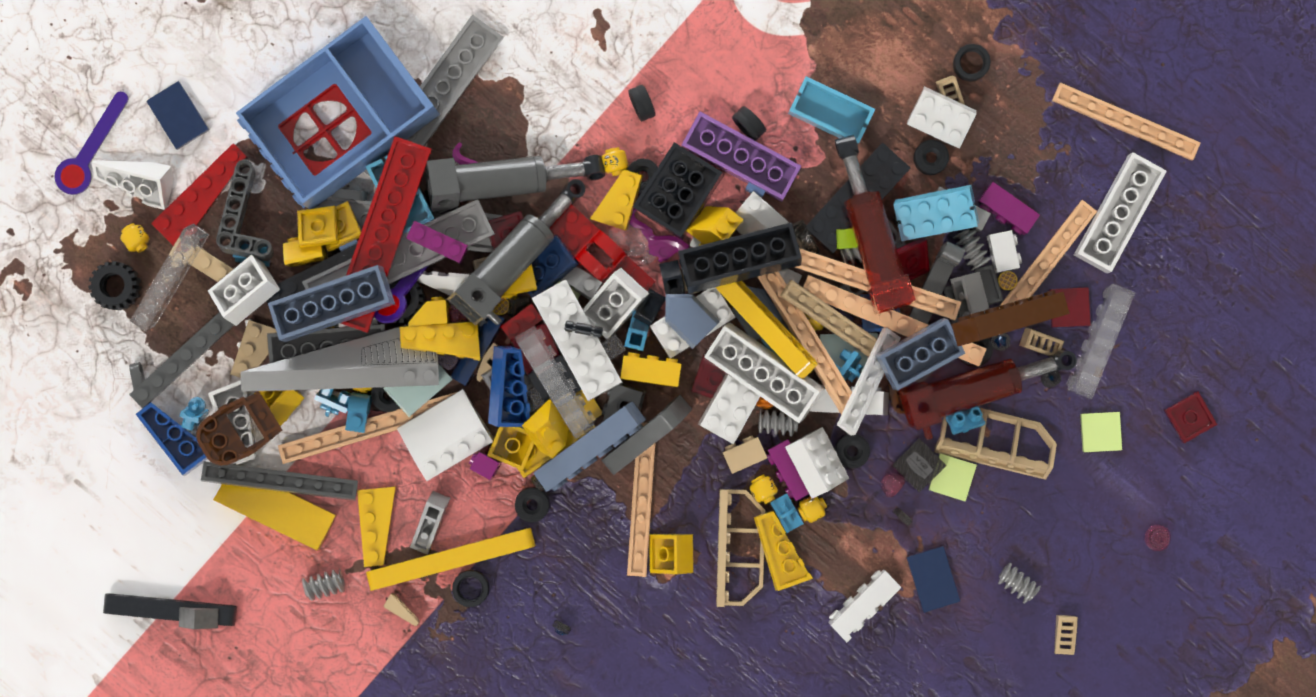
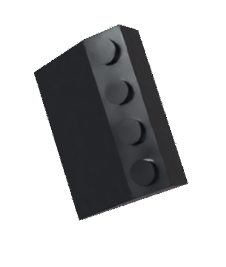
[633,142,724,240]

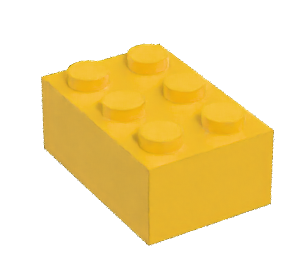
[620,352,681,387]

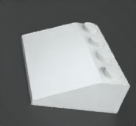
[397,389,493,481]

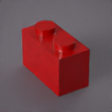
[501,304,544,340]

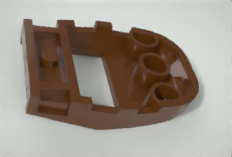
[196,391,282,466]

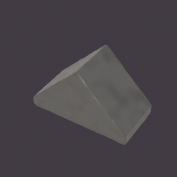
[179,607,219,629]

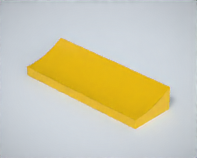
[213,484,336,550]

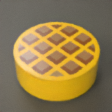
[997,271,1017,290]
[493,297,510,315]

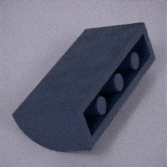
[450,314,506,386]

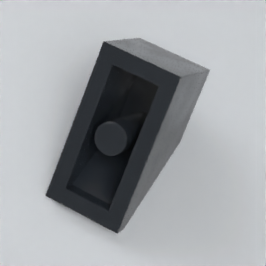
[659,260,685,295]

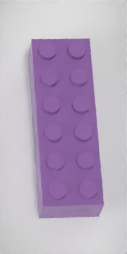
[681,112,801,202]

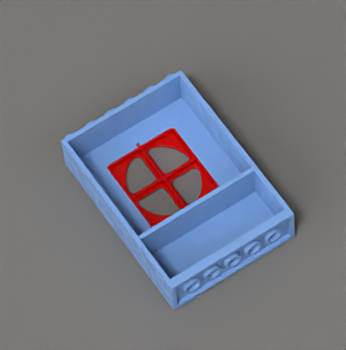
[236,16,440,209]

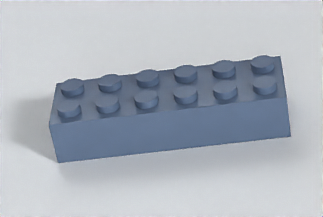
[268,265,395,342]
[533,401,646,492]

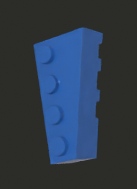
[488,346,531,427]
[136,403,207,476]

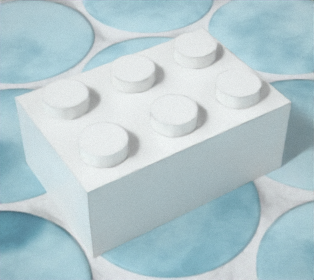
[907,86,976,149]
[208,254,280,326]
[583,268,649,340]
[698,374,760,444]
[785,427,849,498]

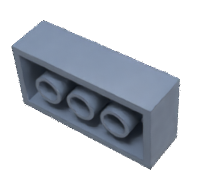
[875,318,965,391]

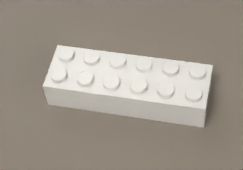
[1074,153,1166,273]
[532,280,622,401]
[704,323,825,423]

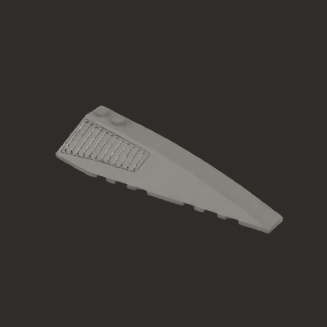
[241,328,439,391]

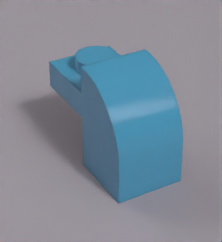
[624,311,649,352]
[345,392,372,433]

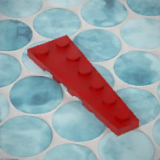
[151,143,248,251]

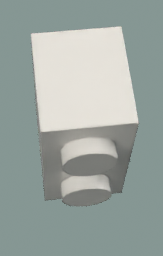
[986,230,1022,273]

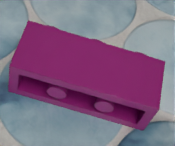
[977,182,1040,235]
[406,221,469,264]
[766,439,809,501]

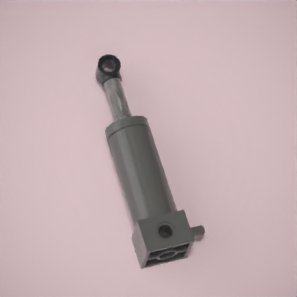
[425,155,605,213]
[447,179,586,325]

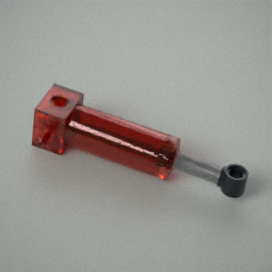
[835,135,916,315]
[898,350,1077,440]

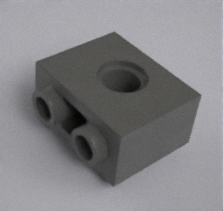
[602,383,646,421]

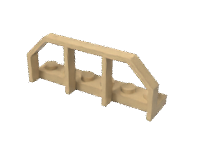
[934,405,1057,480]
[716,489,765,607]

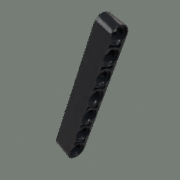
[103,593,237,626]

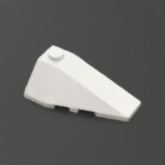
[92,161,174,210]
[736,191,810,250]
[417,271,475,300]

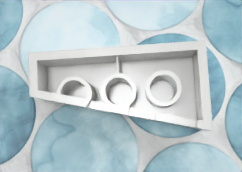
[208,380,256,466]
[810,385,889,416]
[828,569,901,642]

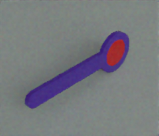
[54,91,129,195]
[374,266,428,323]

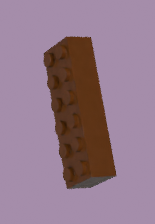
[951,290,1070,347]

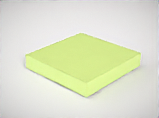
[1080,412,1122,452]
[928,453,977,502]

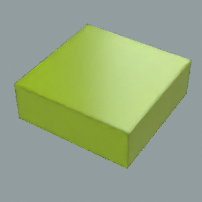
[836,228,857,249]

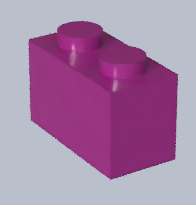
[469,452,502,480]

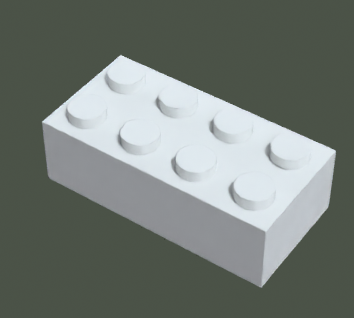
[650,288,735,358]

